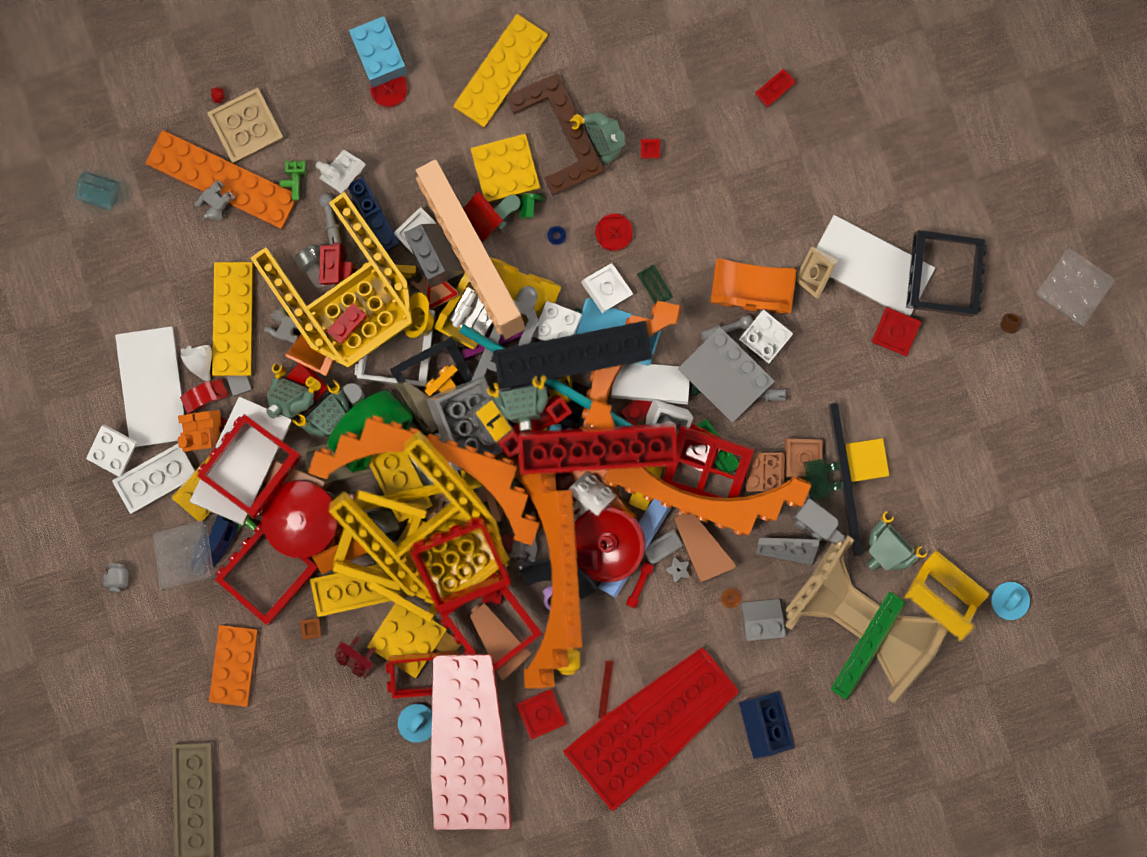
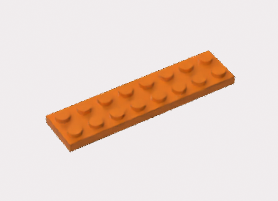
[145,130,296,230]

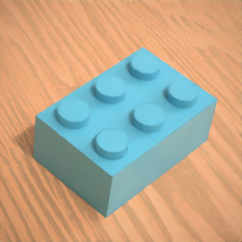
[349,16,407,87]

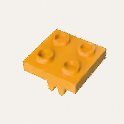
[425,364,458,397]

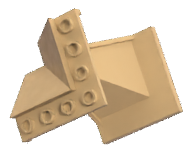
[785,536,948,703]

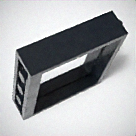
[906,230,987,317]

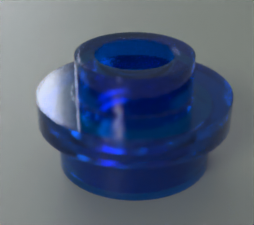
[547,226,566,245]

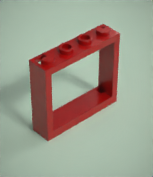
[197,414,302,519]
[410,516,511,613]
[214,522,319,626]
[440,572,544,671]

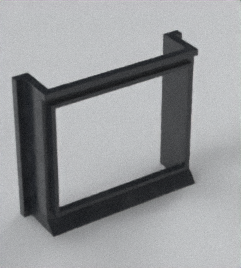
[390,336,473,436]

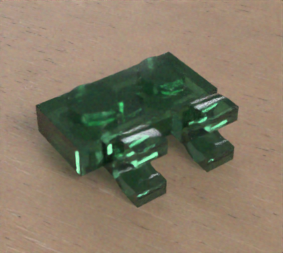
[804,459,844,500]

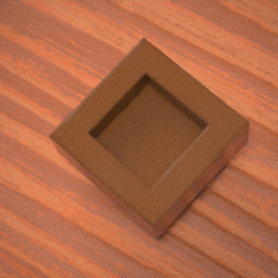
[300,618,322,640]

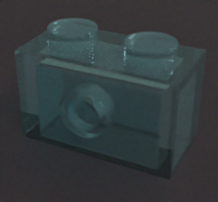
[74,171,120,211]

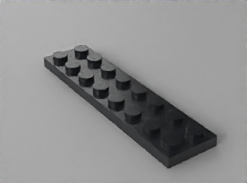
[493,321,653,389]

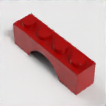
[497,394,572,458]

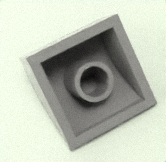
[741,599,785,641]

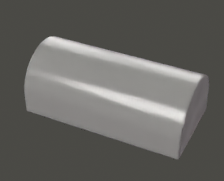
[343,383,366,406]

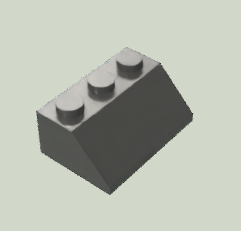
[404,224,464,288]

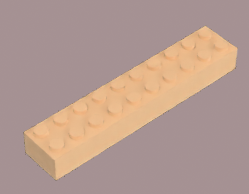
[415,159,526,340]

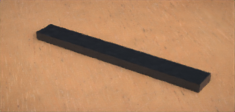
[828,403,863,557]

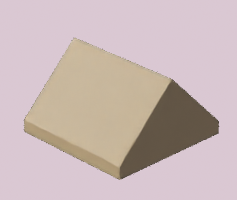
[795,247,838,299]

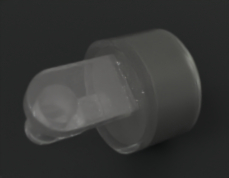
[294,244,325,288]

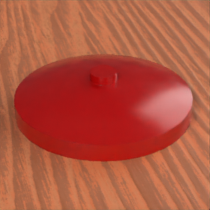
[261,480,339,558]
[574,505,646,582]

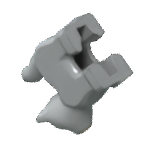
[194,180,235,221]
[264,307,299,344]
[509,531,538,564]

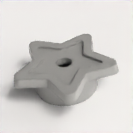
[665,557,690,583]

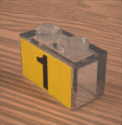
[467,398,513,443]

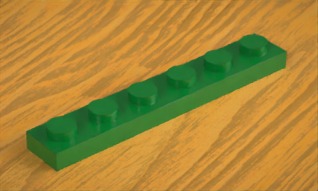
[831,591,907,700]

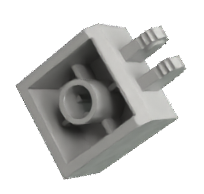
[792,499,845,544]

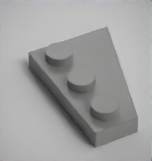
[755,538,819,565]

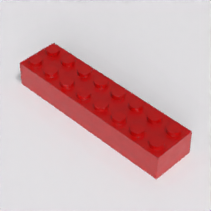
[518,423,678,475]

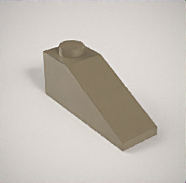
[395,382,437,433]

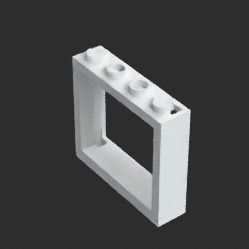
[354,310,436,388]

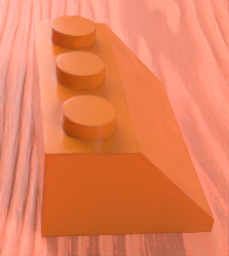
[312,522,368,574]

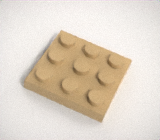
[207,87,284,164]

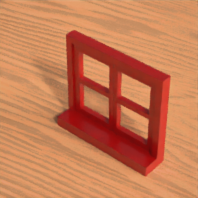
[662,425,754,498]

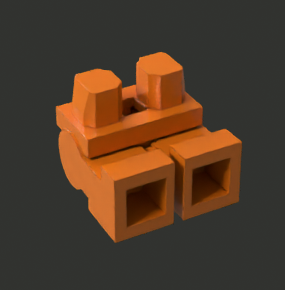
[178,410,221,452]

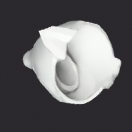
[181,345,212,381]

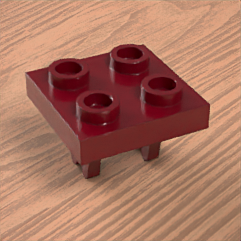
[334,636,376,679]

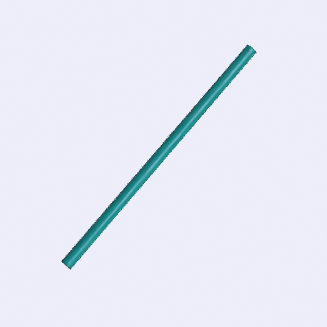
[459,324,633,426]

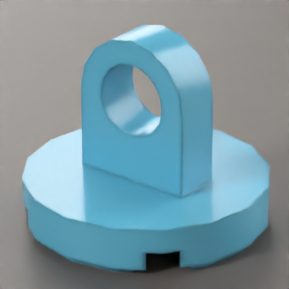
[991,582,1030,620]
[398,704,432,743]

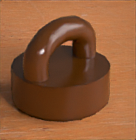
[1000,313,1021,333]

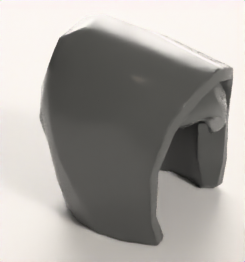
[367,509,399,543]

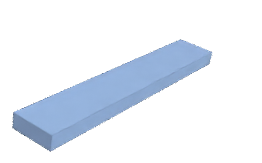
[598,499,671,598]

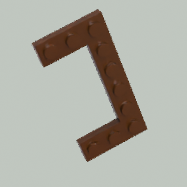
[506,73,605,196]

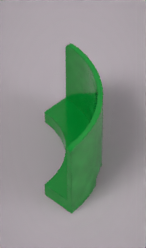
[327,390,413,473]

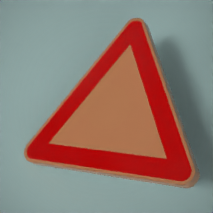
[426,281,460,310]

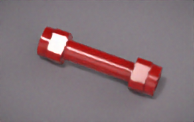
[625,562,654,609]

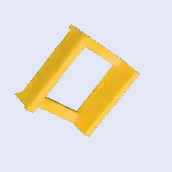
[333,489,427,591]
[368,515,437,623]
[904,549,989,641]

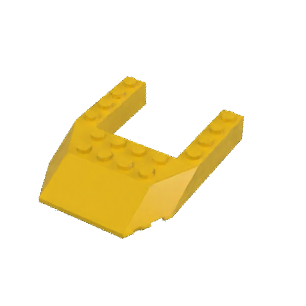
[251,192,412,368]
[329,431,507,604]

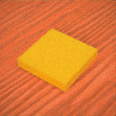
[845,438,889,482]

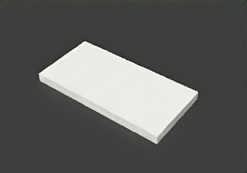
[817,215,935,316]
[115,326,185,448]
[190,397,292,525]

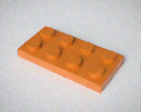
[209,625,258,707]

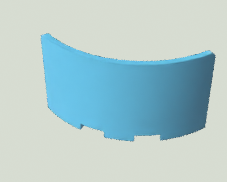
[575,298,661,366]

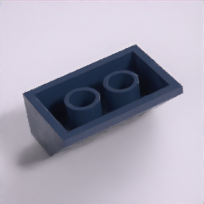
[739,691,795,759]

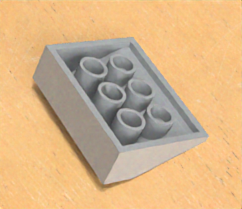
[678,327,774,423]
[426,377,503,471]

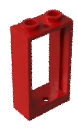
[385,651,459,699]

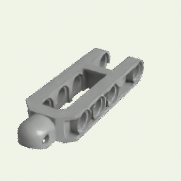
[472,286,539,394]

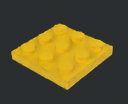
[471,134,540,203]
[367,603,447,678]

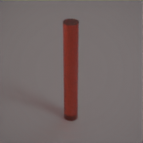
[598,660,613,719]

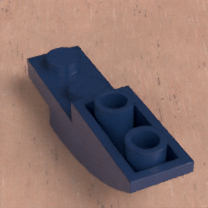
[348,177,400,252]
[191,514,239,574]

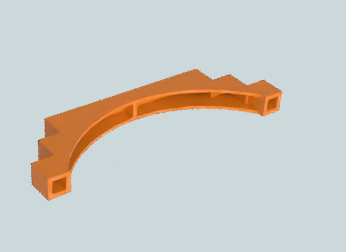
[570,301,682,519]
[585,398,811,536]
[308,415,539,545]
[510,455,582,688]

